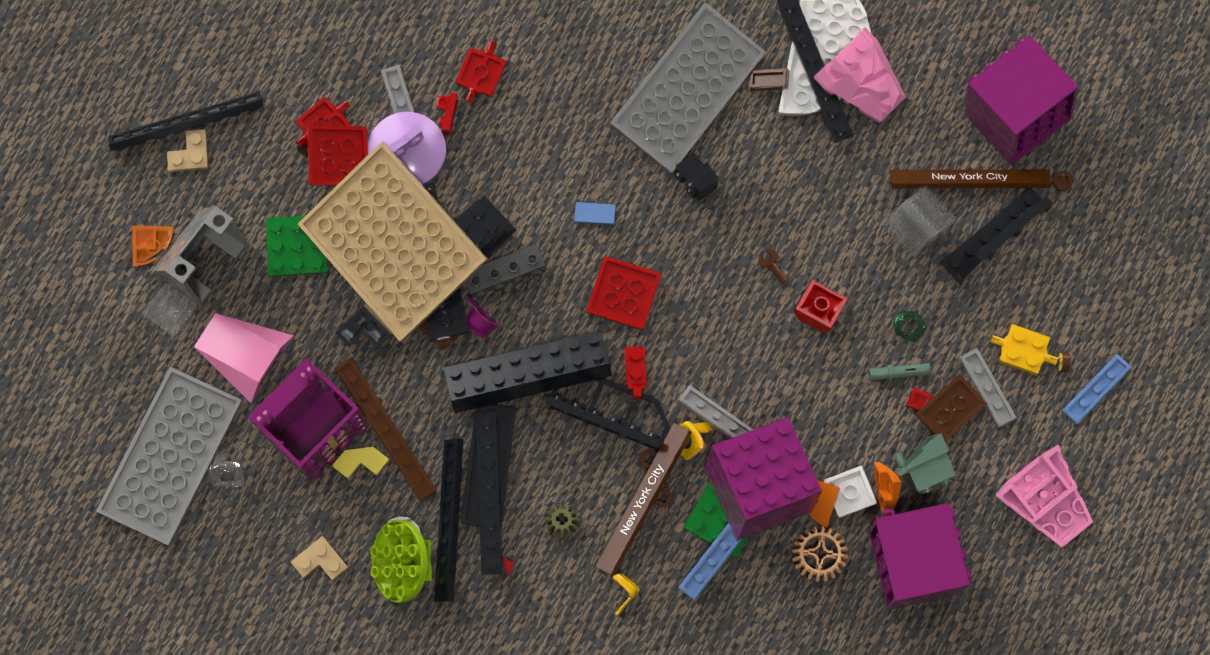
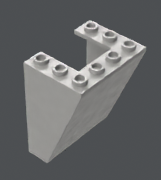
[152,206,248,306]

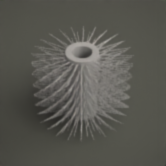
[883,188,956,255]

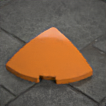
[132,226,173,266]
[874,462,901,517]
[809,480,840,528]

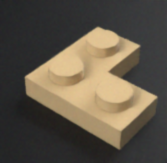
[167,129,208,172]
[291,536,348,581]

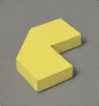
[332,447,389,479]

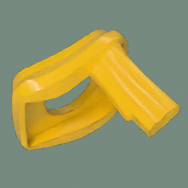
[679,421,713,460]
[612,574,640,616]

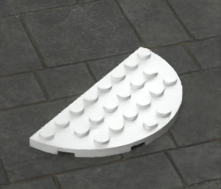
[778,0,871,116]

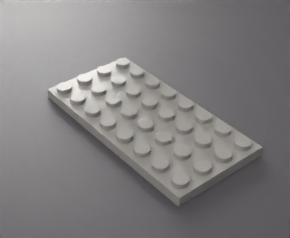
[609,2,766,174]
[96,367,243,547]

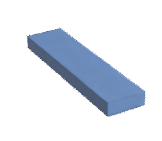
[1062,354,1132,425]
[678,523,742,600]

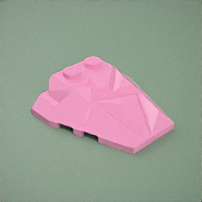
[813,27,906,123]

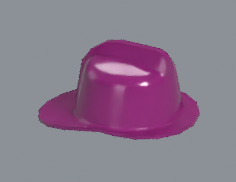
[466,295,502,338]

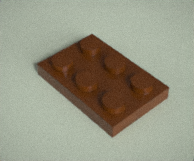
[915,374,987,442]

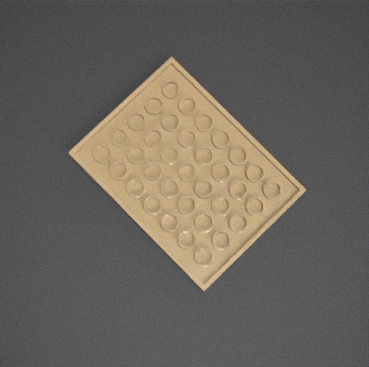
[298,142,488,342]

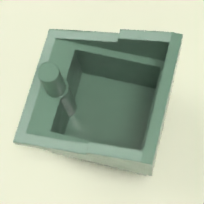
[894,433,956,494]

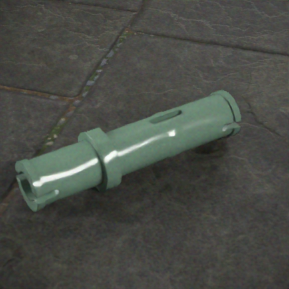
[869,363,931,381]

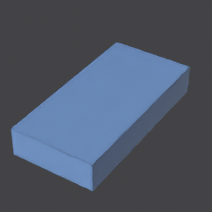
[574,202,616,225]

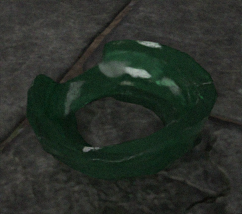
[893,311,926,341]

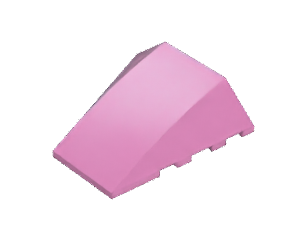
[194,313,294,404]
[995,445,1093,547]

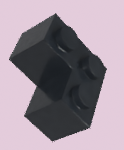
[674,153,719,202]
[335,303,393,348]

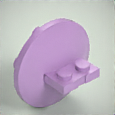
[367,112,446,185]

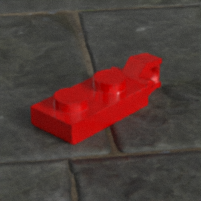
[624,347,647,401]

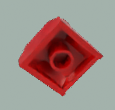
[794,280,848,332]

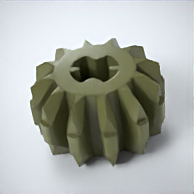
[545,503,580,538]

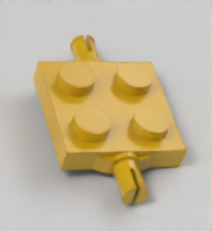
[990,324,1058,376]

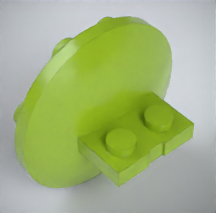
[370,520,432,603]

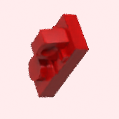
[436,92,458,136]

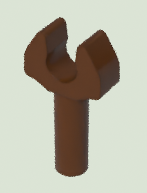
[759,249,788,284]

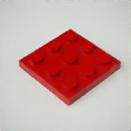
[307,125,368,186]
[586,256,662,331]

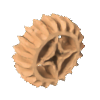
[792,526,848,582]

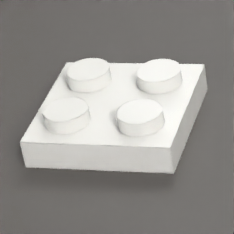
[823,466,877,519]

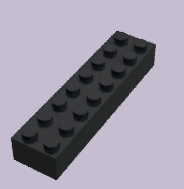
[444,330,612,414]

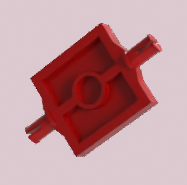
[455,41,507,104]
[295,97,351,148]

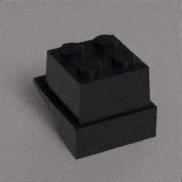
[454,196,517,259]

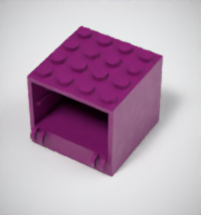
[965,36,1079,165]
[248,358,368,481]
[704,417,822,541]
[869,503,972,610]

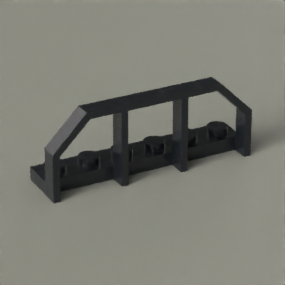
[941,188,1053,285]
[545,378,669,453]

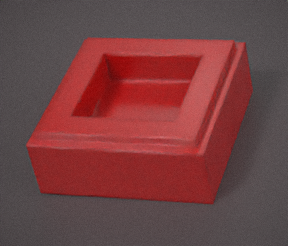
[906,387,933,411]

